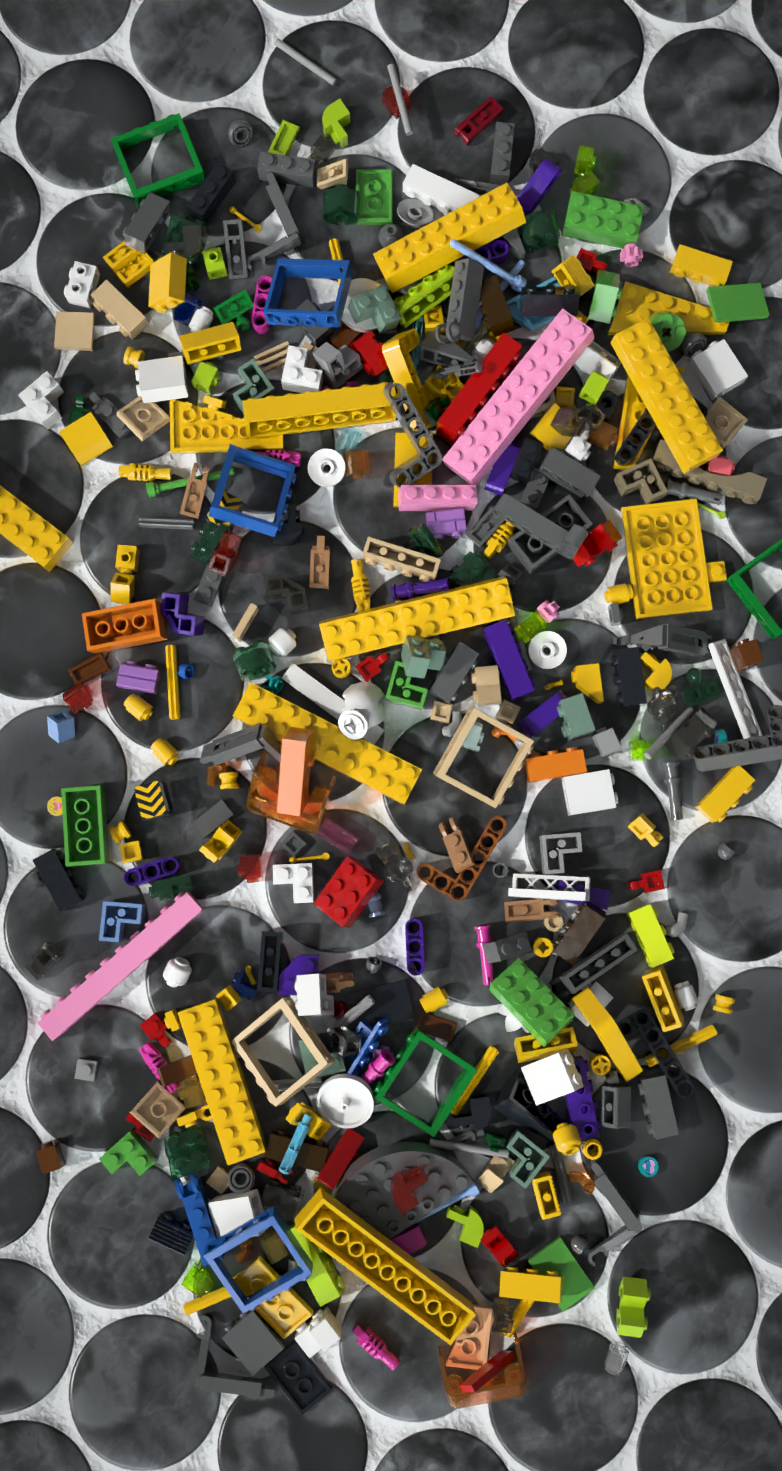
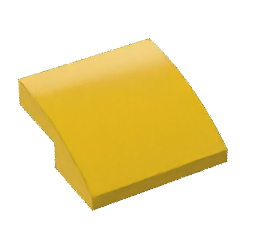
[103,240,154,288]
[530,403,579,451]
[59,412,113,466]

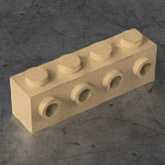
[362,537,441,582]

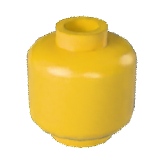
[553,1123,582,1155]

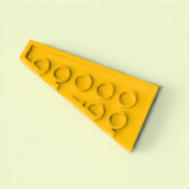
[608,281,730,335]
[613,366,685,470]
[170,399,284,454]

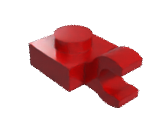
[576,248,608,274]
[355,652,390,682]
[628,870,665,893]
[140,1013,172,1048]
[126,1113,155,1143]
[257,1158,293,1184]

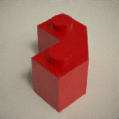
[349,331,388,376]
[573,520,622,567]

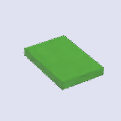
[356,169,392,225]
[706,283,770,323]
[528,1236,595,1312]

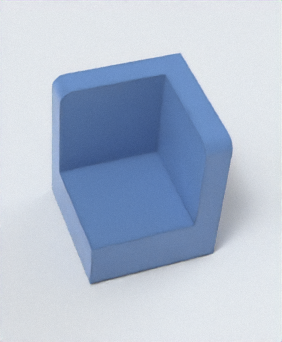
[47,710,75,743]

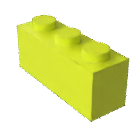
[626,904,674,968]

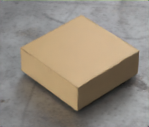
[495,699,521,725]
[430,701,453,724]
[206,1165,228,1195]

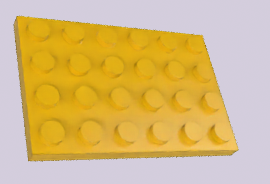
[621,499,712,620]

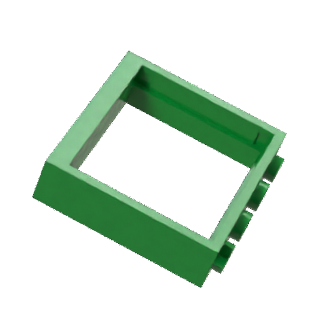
[111,113,205,207]
[726,539,782,640]
[373,1028,477,1137]

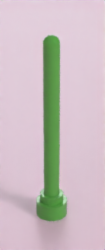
[146,468,236,498]

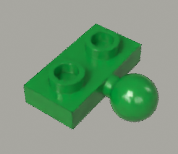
[213,290,254,332]

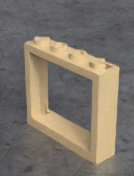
[433,706,534,808]
[231,997,335,1107]

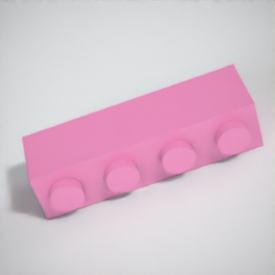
[398,485,477,511]

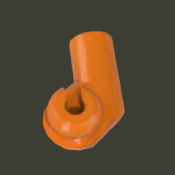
[491,724,518,742]

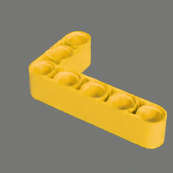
[382,329,433,429]
[572,988,643,1082]

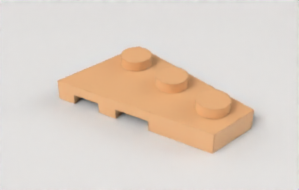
[446,1304,493,1370]

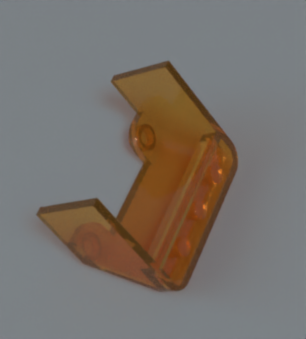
[246,751,337,834]
[438,1332,526,1409]

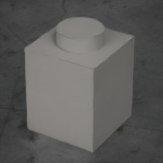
[592,727,622,758]

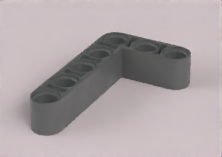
[383,382,442,487]
[493,494,588,560]
[693,705,782,772]

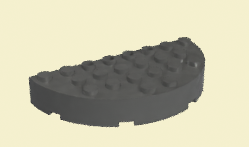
[330,1141,474,1273]

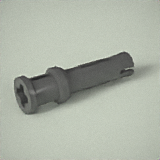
[665,479,723,505]
[662,762,683,820]

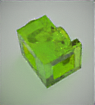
[574,145,596,177]
[569,168,600,195]
[514,611,548,644]
[629,740,652,761]
[181,1262,214,1298]

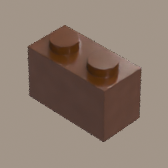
[730,638,764,672]

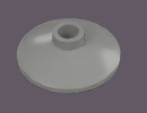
[397,199,433,227]

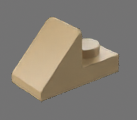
[317,159,348,190]
[475,1156,515,1193]

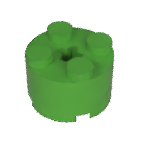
[649,310,686,352]

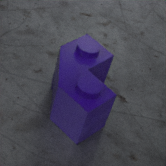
[160,592,205,636]
[279,954,319,995]

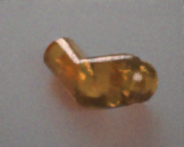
[206,762,228,786]
[568,1172,595,1194]
[235,1238,253,1264]

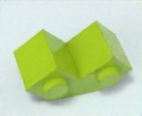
[616,1277,651,1338]

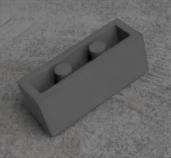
[489,122,515,185]
[257,151,316,188]
[123,193,171,254]
[537,447,600,500]
[427,642,479,703]
[637,1073,679,1140]

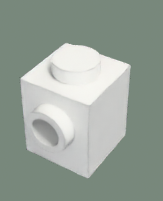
[564,435,591,463]

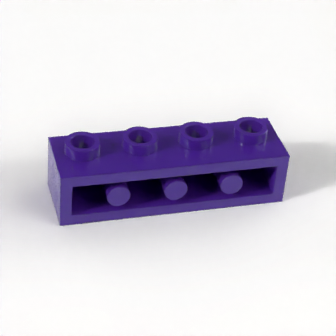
[483,620,536,701]
[565,1055,602,1140]

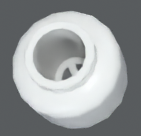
[268,628,296,656]
[163,957,192,988]

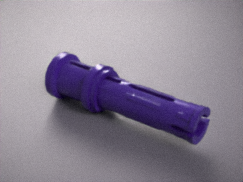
[391,578,450,601]

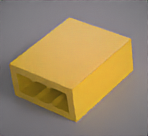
[148,253,187,313]

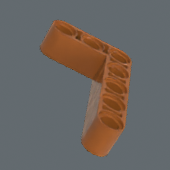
[416,816,507,901]

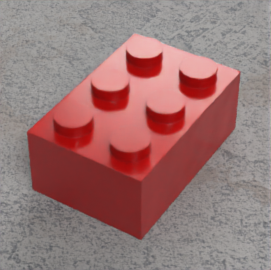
[314,856,384,928]

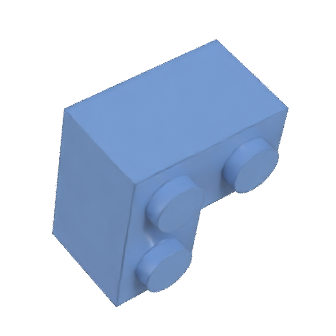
[99,901,146,942]

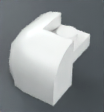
[342,682,384,729]

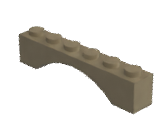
[652,439,767,504]

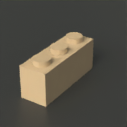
[91,280,149,339]

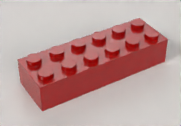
[436,333,522,446]

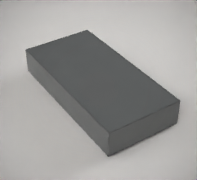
[192,799,234,839]

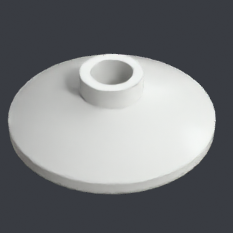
[308,449,345,487]
[528,631,567,669]

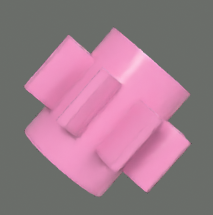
[620,243,643,267]
[537,600,560,623]

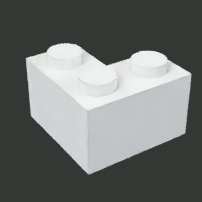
[281,345,323,393]
[18,371,64,429]
[273,863,315,903]
[295,974,334,1017]
[295,1307,342,1358]

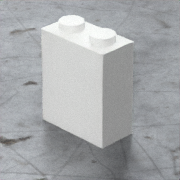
[689,339,748,401]
[135,356,188,403]
[561,769,618,816]
[521,1049,584,1105]
[208,1189,268,1239]

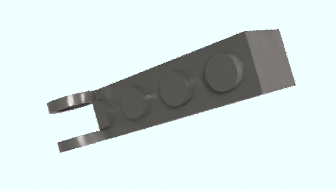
[435,258,484,343]
[548,933,638,999]

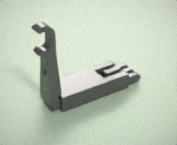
[246,172,303,272]
[613,623,713,657]
[200,723,282,765]
[588,1159,642,1266]
[194,1315,276,1398]

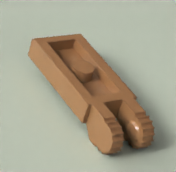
[180,462,210,519]
[439,817,475,873]
[504,899,560,923]

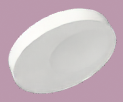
[342,278,381,333]
[317,1074,374,1128]

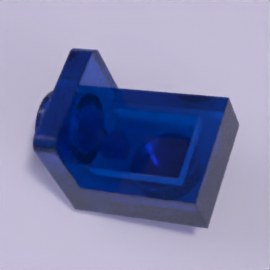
[173,293,202,326]
[232,970,258,1000]

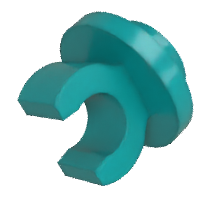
[262,675,283,695]

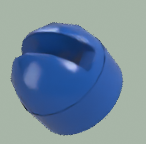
[178,663,194,679]

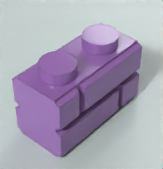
[426,508,466,541]
[116,661,161,694]

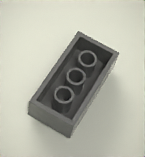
[507,494,592,574]

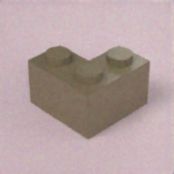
[614,458,668,504]

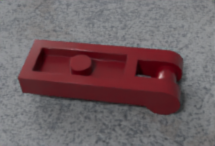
[454,96,504,146]

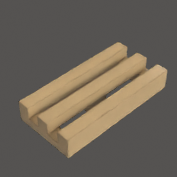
[254,341,289,374]
[232,603,259,642]

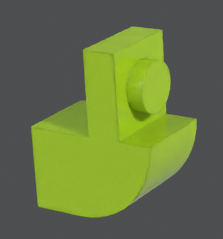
[322,99,350,148]
[446,1205,484,1248]

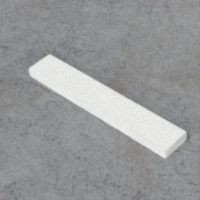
[708,639,763,739]
[282,663,385,745]

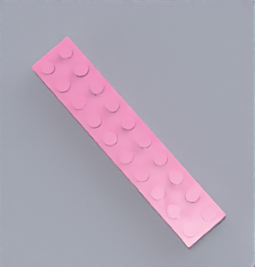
[442,308,594,486]

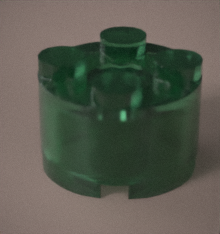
[322,184,360,225]
[520,210,560,252]
[233,640,277,681]

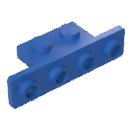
[343,1017,390,1077]

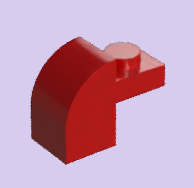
[480,1225,519,1267]

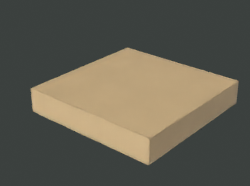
[54,311,95,351]
[117,396,170,441]
[705,396,748,449]
[130,1081,187,1139]

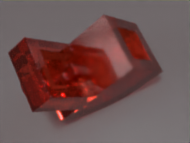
[208,530,243,576]
[390,1165,428,1215]

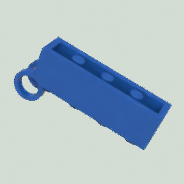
[174,1173,225,1266]

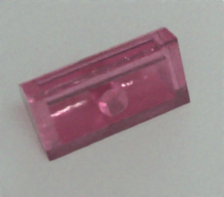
[316,818,359,855]

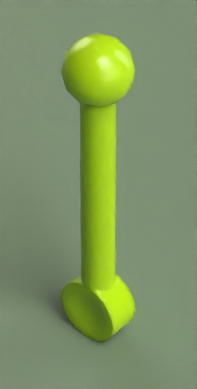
[689,499,725,519]

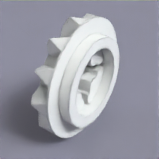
[338,709,369,739]

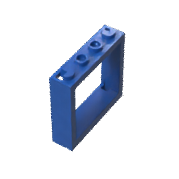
[263,258,353,327]
[208,444,296,537]
[204,1206,313,1313]

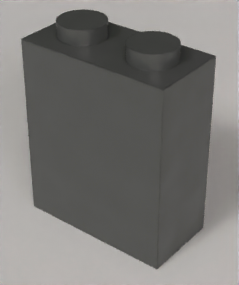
[222,1309,285,1376]

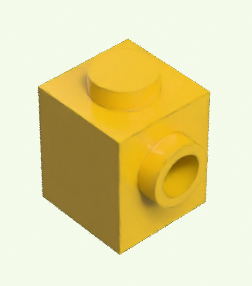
[115,545,140,575]
[111,572,135,604]

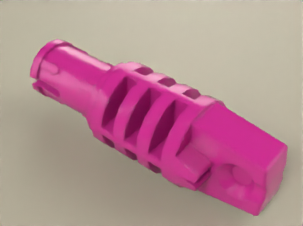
[250,449,301,467]
[139,1041,181,1093]
[352,1324,400,1371]

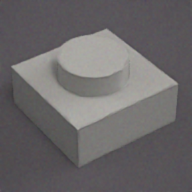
[74,1058,99,1082]

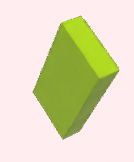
[268,120,300,155]

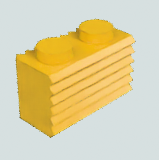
[552,254,595,296]
[532,1171,561,1220]

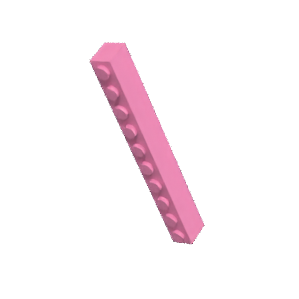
[37,892,205,1041]

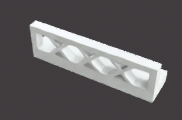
[508,874,590,901]

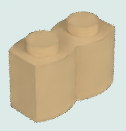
[471,665,502,707]

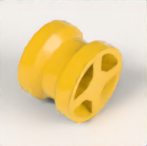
[123,346,145,369]
[332,658,351,678]
[219,772,239,790]
[108,820,131,844]
[532,937,553,957]
[713,994,735,1014]
[589,1053,611,1075]

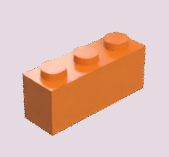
[524,747,587,783]

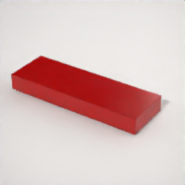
[316,1128,364,1190]
[459,1351,515,1393]

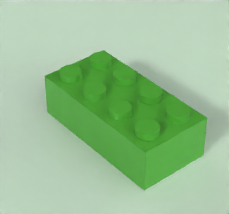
[562,191,644,249]
[61,785,109,867]
[489,958,575,1047]

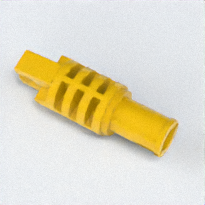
[118,463,172,482]
[484,521,516,559]
[351,559,371,612]

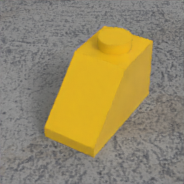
[571,663,604,704]

